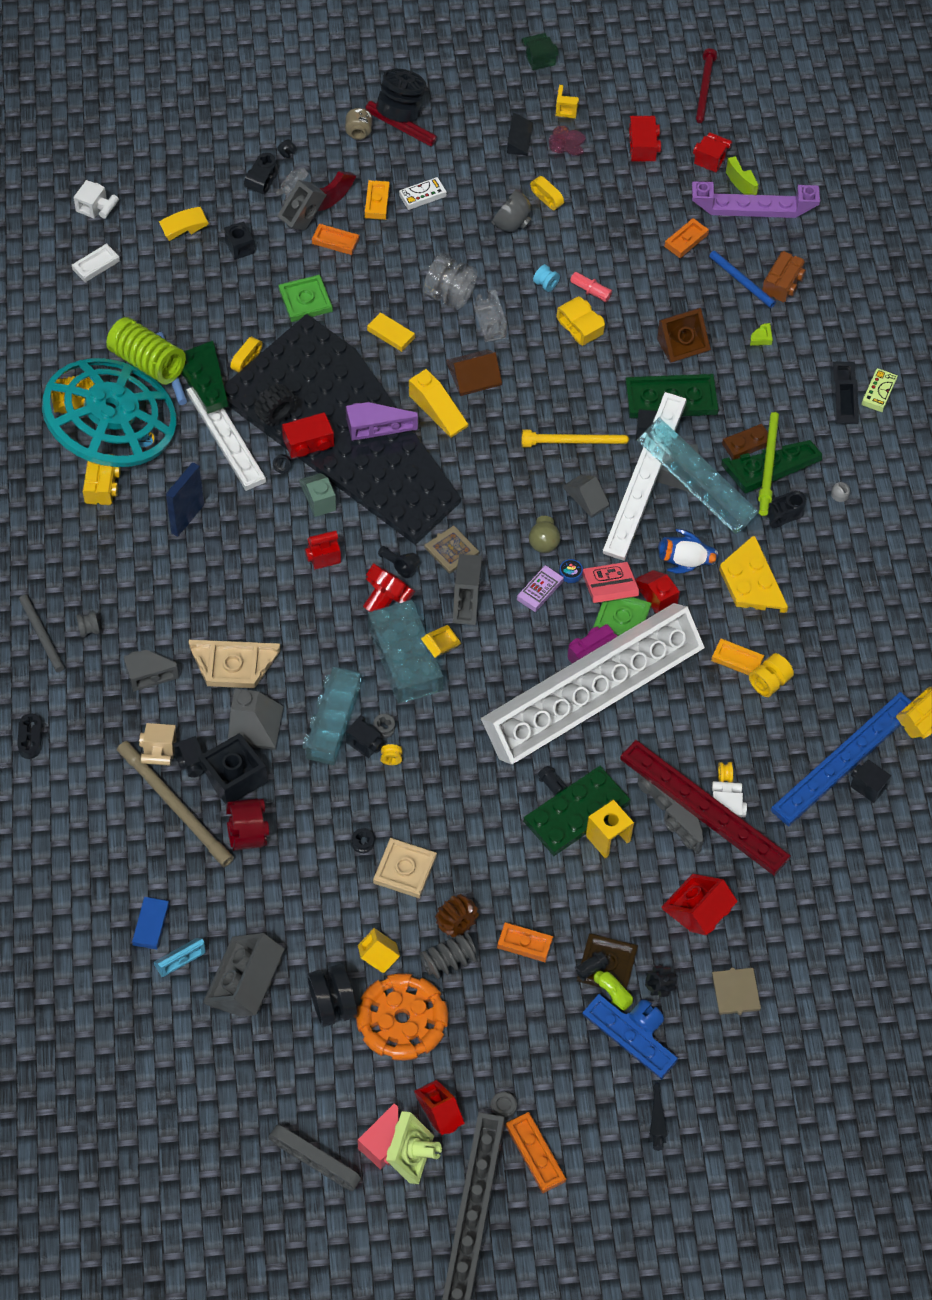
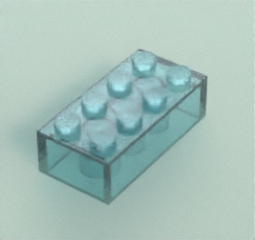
[368,600,443,704]

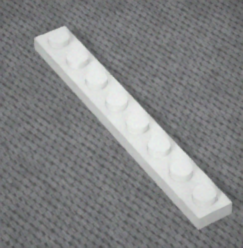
[603,392,686,561]

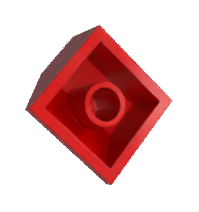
[662,874,738,935]

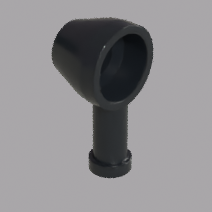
[378,546,420,578]

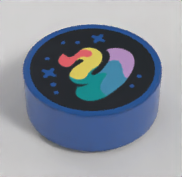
[559,559,583,583]

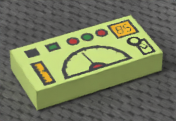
[862,368,898,412]

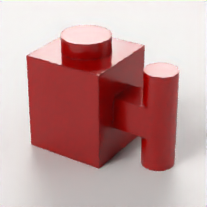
[693,132,732,173]
[305,530,341,570]

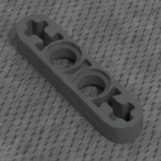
[269,1125,361,1191]

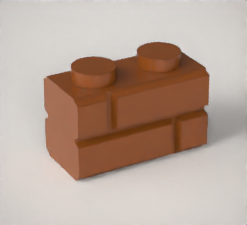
[762,251,806,303]

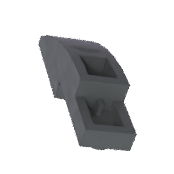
[637,774,703,854]

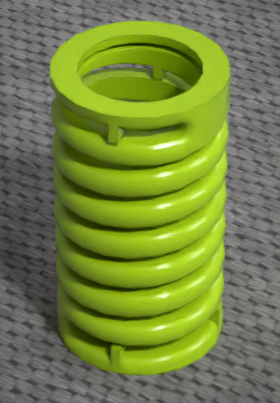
[106,317,186,385]

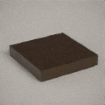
[577,933,638,990]

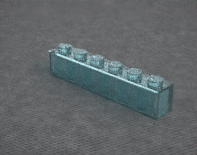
[637,417,759,534]

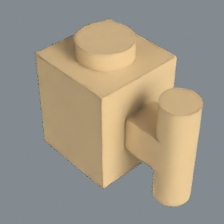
[139,723,177,766]

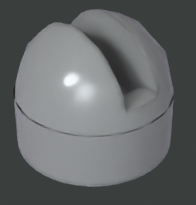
[831,482,850,502]

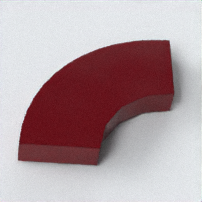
[317,171,356,211]

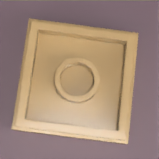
[373,838,437,899]

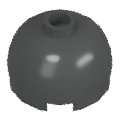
[491,189,531,232]

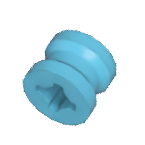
[533,264,560,292]

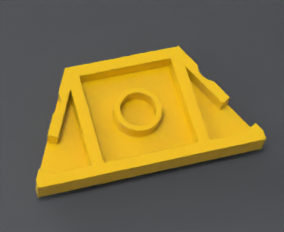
[719,536,788,613]

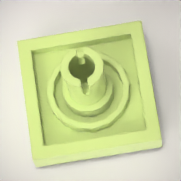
[386,1112,442,1184]

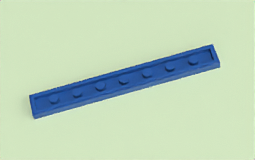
[771,692,912,827]

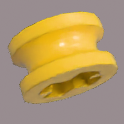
[381,744,402,765]
[718,762,733,783]

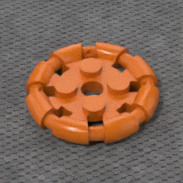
[356,973,448,1061]

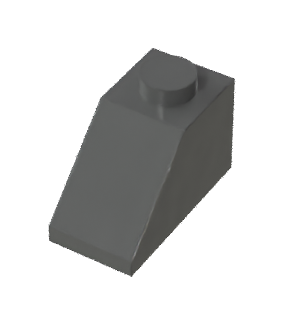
[123,650,179,692]

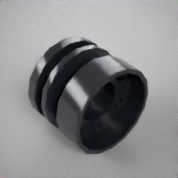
[376,68,426,122]

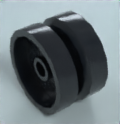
[307,963,357,1027]

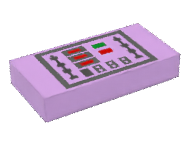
[517,565,564,612]

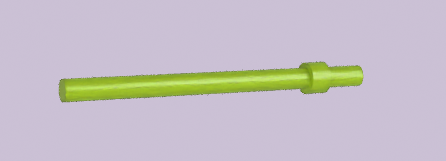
[758,412,779,516]

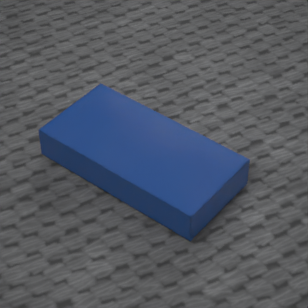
[132,897,169,950]

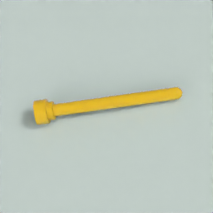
[522,429,629,448]

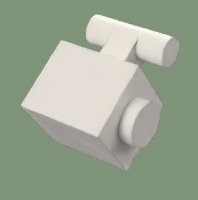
[74,180,119,219]
[712,781,747,818]

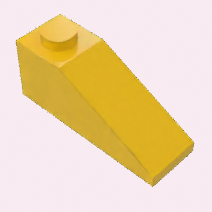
[409,369,468,438]

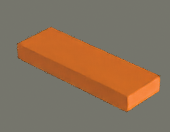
[505,1112,566,1194]

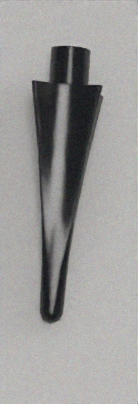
[648,1083,668,1151]

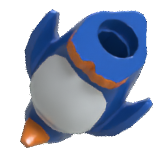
[658,529,719,573]

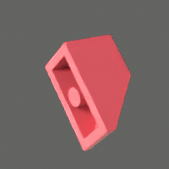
[358,1103,398,1170]

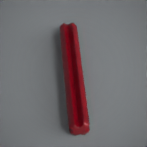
[365,101,437,146]

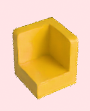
[556,84,579,119]
[358,928,400,973]

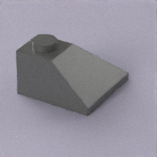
[228,689,284,750]

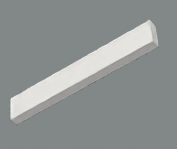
[187,388,266,491]

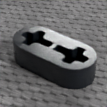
[17,713,42,759]

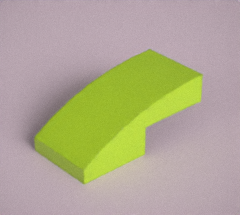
[726,156,758,195]

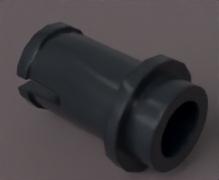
[538,766,567,796]
[575,951,609,981]

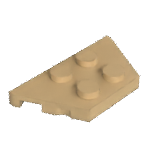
[189,640,280,688]

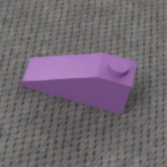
[346,402,418,441]

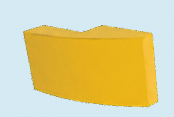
[159,207,209,241]

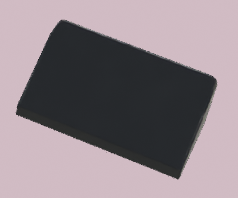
[507,113,533,156]

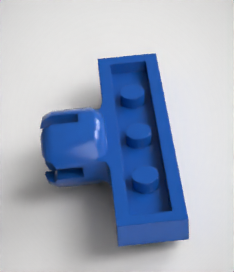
[583,994,678,1080]

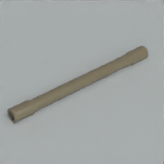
[117,741,234,867]

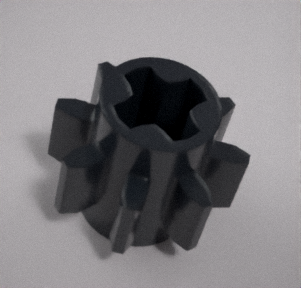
[645,965,677,998]

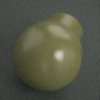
[529,516,560,553]

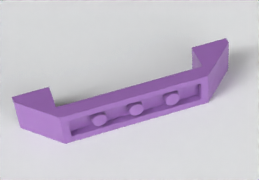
[692,181,820,218]

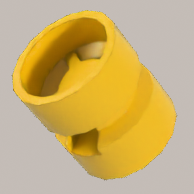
[749,653,794,697]

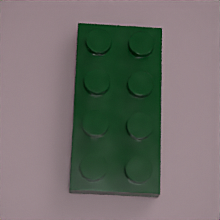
[625,374,718,418]
[523,766,630,856]

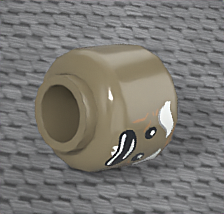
[345,108,373,140]

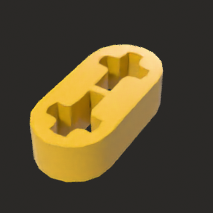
[530,176,564,210]
[230,336,263,372]

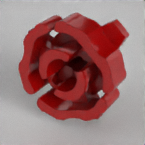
[363,563,416,618]

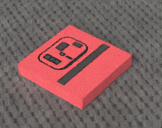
[583,562,639,603]

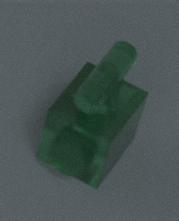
[522,33,558,71]

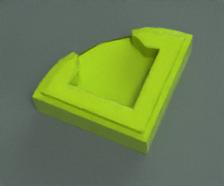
[750,323,773,346]

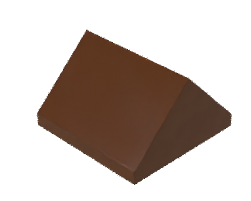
[657,308,711,362]
[446,349,502,396]

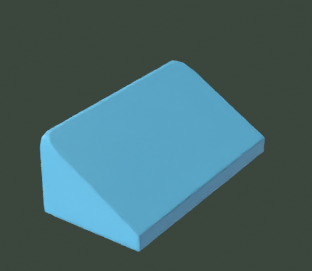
[154,938,206,977]

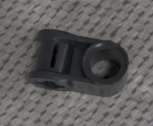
[244,153,277,194]
[767,490,807,528]

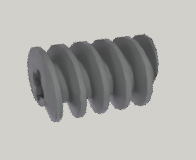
[420,932,476,979]

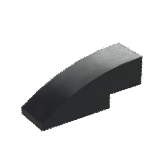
[830,361,859,424]

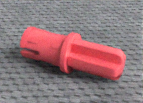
[570,272,612,303]

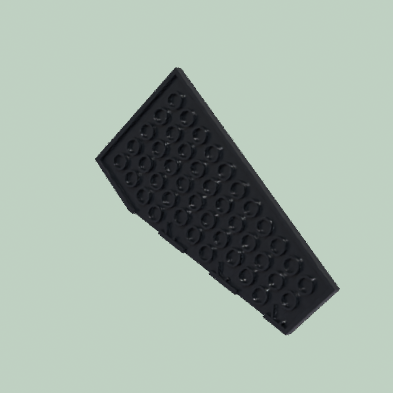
[224,314,461,545]

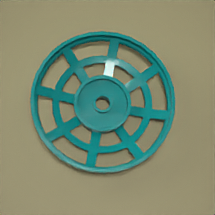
[42,358,176,467]

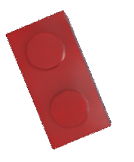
[629,116,661,161]
[282,412,334,459]

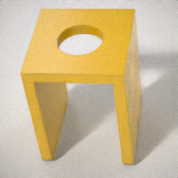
[586,800,634,858]

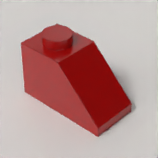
[635,570,680,613]
[414,1080,465,1135]

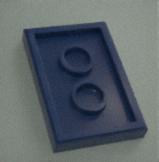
[166,463,204,537]

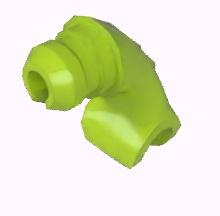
[594,971,633,1011]

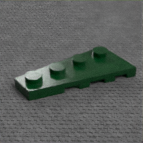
[181,341,228,414]

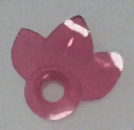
[548,126,586,155]

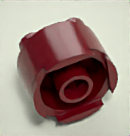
[226,798,269,851]

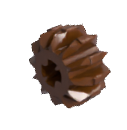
[435,894,479,938]

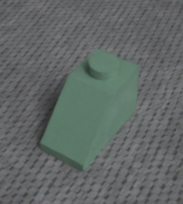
[299,473,336,517]

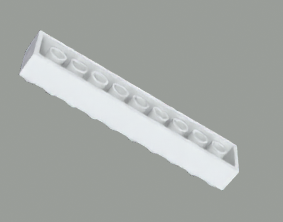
[481,603,705,765]

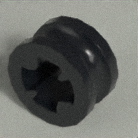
[352,828,374,853]

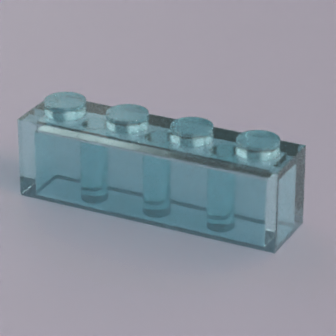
[303,667,361,766]

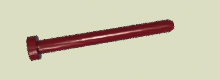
[696,48,717,123]

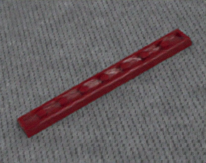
[620,740,791,876]

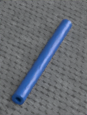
[709,250,776,308]

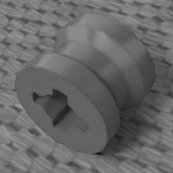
[76,611,100,638]

